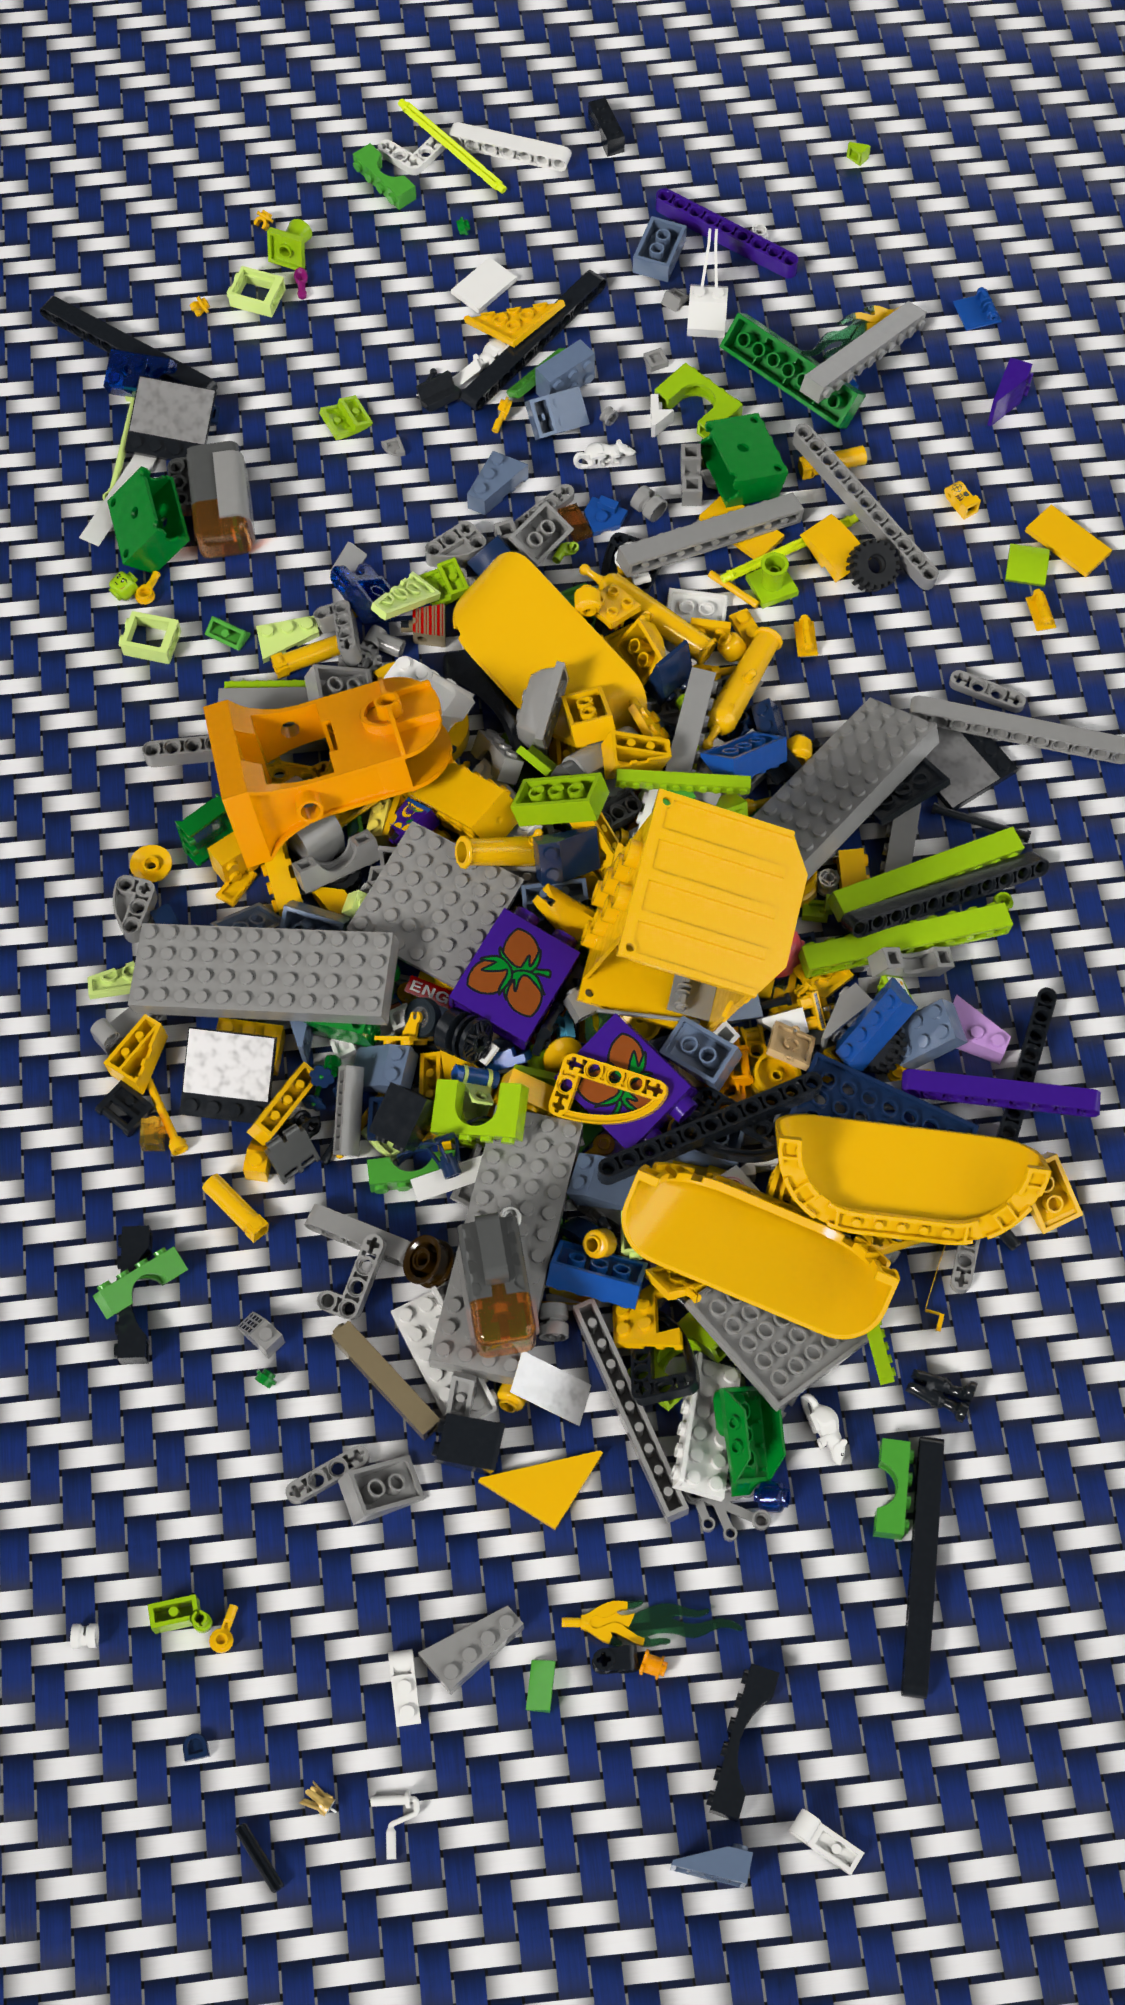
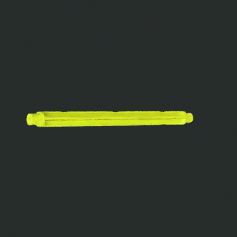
[398,98,507,194]
[720,514,859,583]

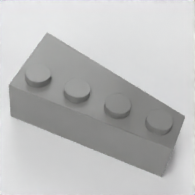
[418,1605,524,1695]

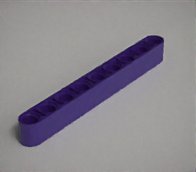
[656,188,798,278]
[901,1069,1101,1117]

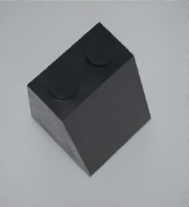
[369,1082,434,1153]
[431,1413,505,1475]

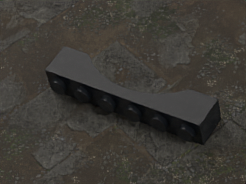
[114,1225,153,1365]
[706,1664,780,1822]

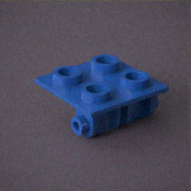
[953,287,1002,331]

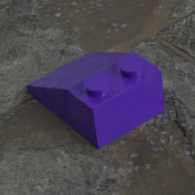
[987,357,1034,426]

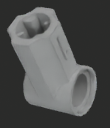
[362,625,406,658]

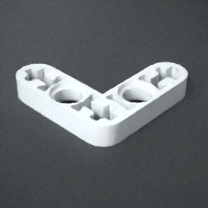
[378,136,445,175]

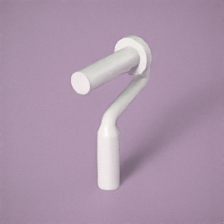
[370,1790,420,1860]

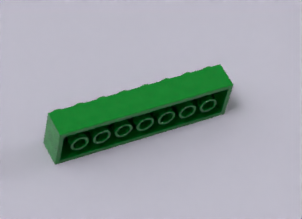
[719,313,866,429]

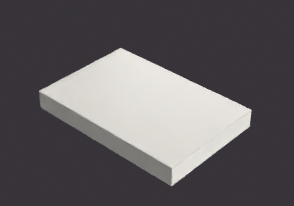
[451,257,517,314]
[666,588,729,623]

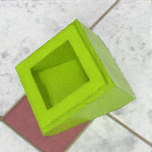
[846,142,871,166]

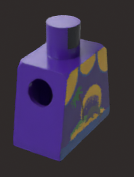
[389,797,441,846]

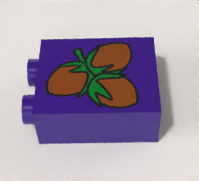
[449,907,580,1050]
[554,1013,699,1156]

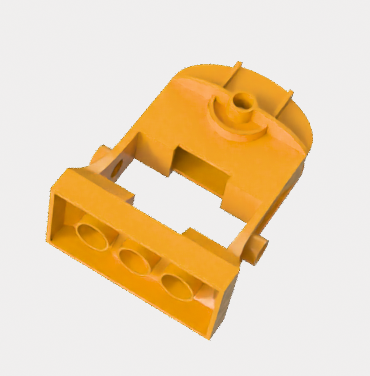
[203,677,454,868]

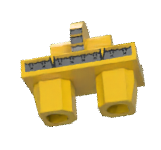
[797,990,835,1031]

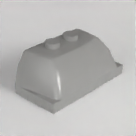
[516,661,569,755]

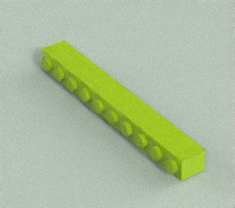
[827,827,1025,922]
[798,902,1013,979]

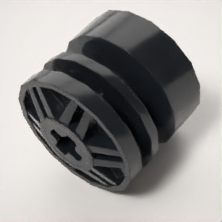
[434,1007,493,1063]

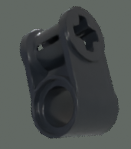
[277,1110,321,1139]
[592,1645,639,1675]

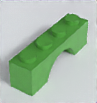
[353,143,416,210]
[367,1149,455,1194]
[93,1247,188,1319]
[873,1438,914,1540]

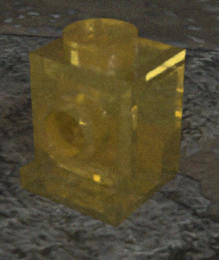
[139,1116,166,1151]

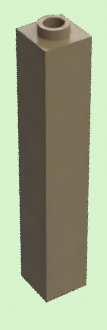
[331,1320,440,1441]

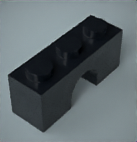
[588,98,625,157]

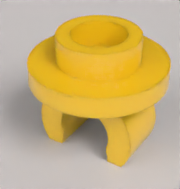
[254,210,274,231]
[189,296,210,317]

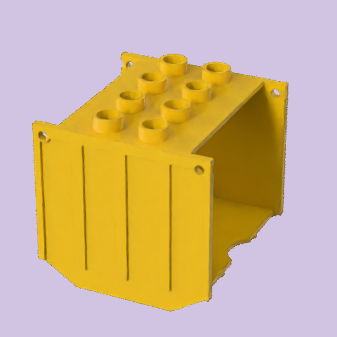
[576,788,808,1032]

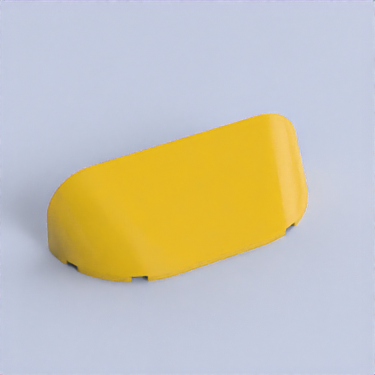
[453,552,647,749]
[775,1114,1051,1245]
[622,1162,900,1339]

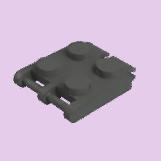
[264,1124,321,1184]

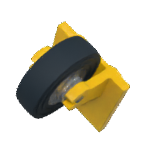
[374,997,442,1045]

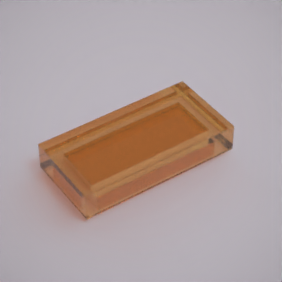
[558,503,592,542]

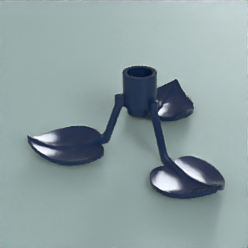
[396,1116,491,1180]

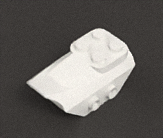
[384,656,475,732]

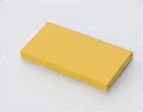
[699,496,785,559]
[1025,504,1112,577]

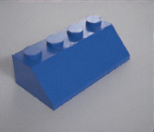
[700,731,787,779]
[835,977,918,1071]
[546,1239,648,1310]

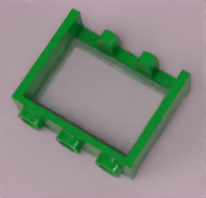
[175,794,233,867]

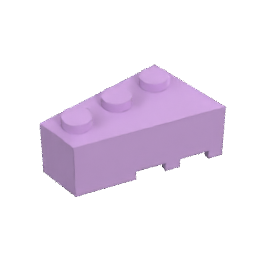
[953,994,1011,1065]

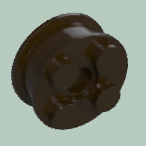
[403,1235,454,1289]

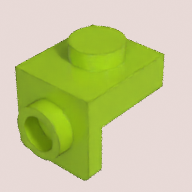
[801,894,833,923]

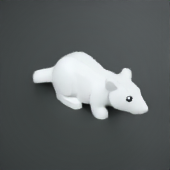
[473,340,510,375]
[573,439,636,469]
[800,1393,847,1465]

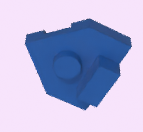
[584,495,628,537]
[484,1046,532,1071]

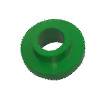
[456,216,471,236]
[255,1368,277,1389]

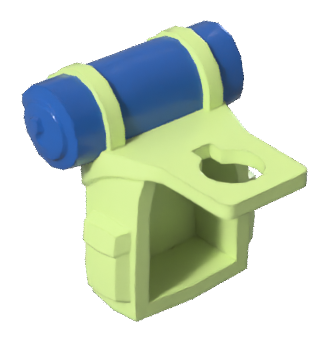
[451,1064,500,1121]

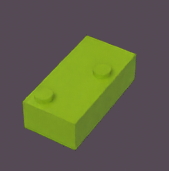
[511,772,610,827]

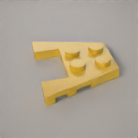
[612,1284,684,1350]

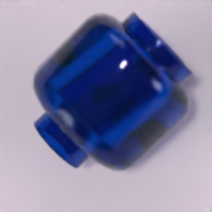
[754,1481,790,1513]

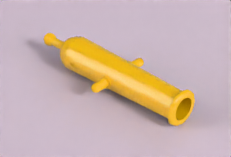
[579,564,718,664]
[701,627,783,751]
[455,828,606,869]

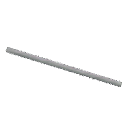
[596,1008,700,1024]

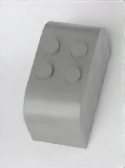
[284,775,346,862]

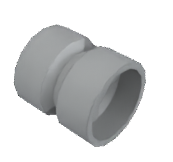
[630,485,668,522]
[539,1302,569,1342]

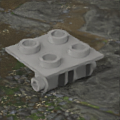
[667,974,717,1022]

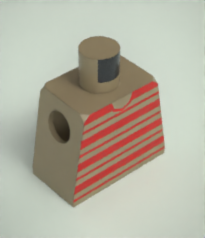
[401,604,446,647]

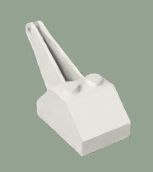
[687,228,728,338]

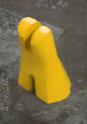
[532,883,596,942]

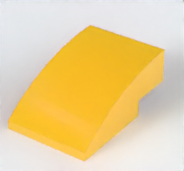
[800,514,871,583]

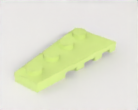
[371,572,441,620]
[87,961,135,1000]

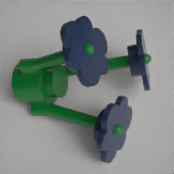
[301,1055,342,1111]

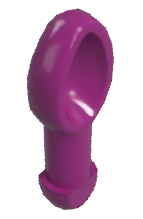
[294,267,308,300]

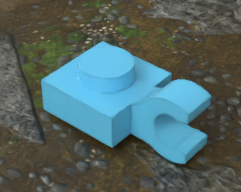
[555,1010,576,1039]

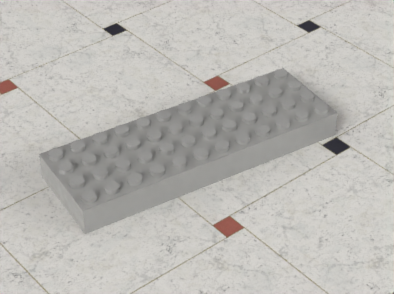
[752,697,939,882]
[128,923,400,1025]
[429,1105,583,1385]

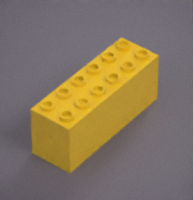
[402,761,518,838]

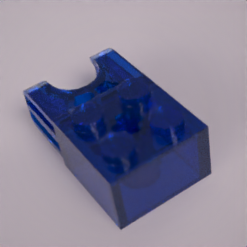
[103,349,178,398]
[330,563,397,624]

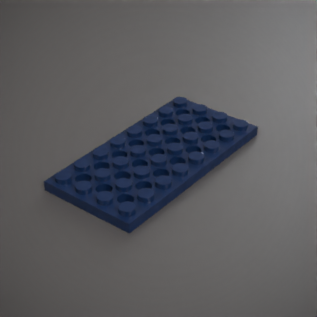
[789,1052,979,1134]

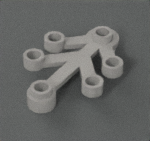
[683,1474,771,1542]

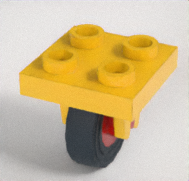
[594,583,641,636]

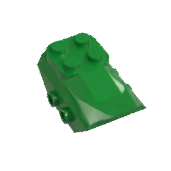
[713,1386,786,1497]

